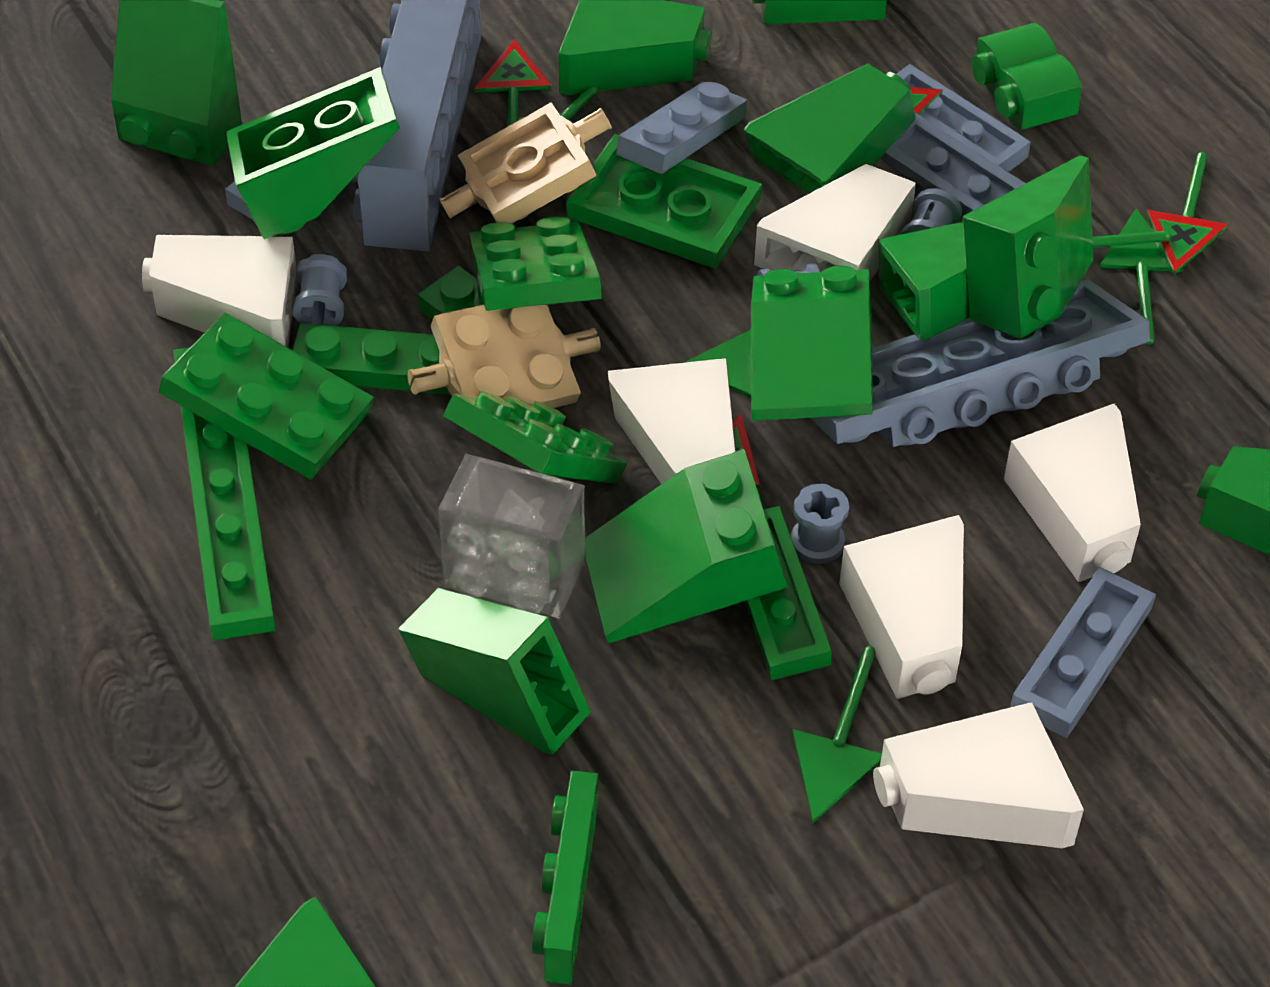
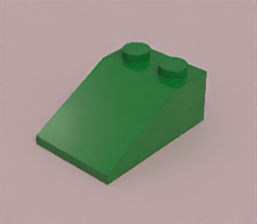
[111,0,243,166]
[226,67,400,240]
[962,155,1093,339]
[751,266,873,421]
[581,449,788,644]

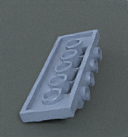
[810,279,1150,447]

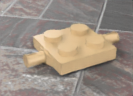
[439,102,612,224]
[408,305,600,408]

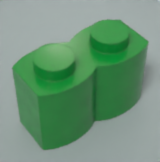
[971,23,1082,130]

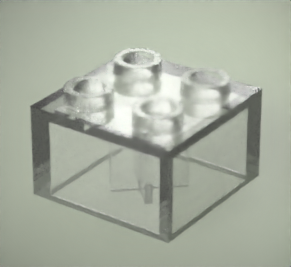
[438,454,585,619]

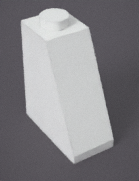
[754,164,916,281]
[142,235,297,348]
[608,358,736,484]
[1004,404,1141,582]
[839,515,964,699]
[873,702,1084,848]

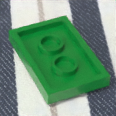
[566,134,762,269]
[469,217,602,311]
[158,313,374,480]
[443,391,628,484]

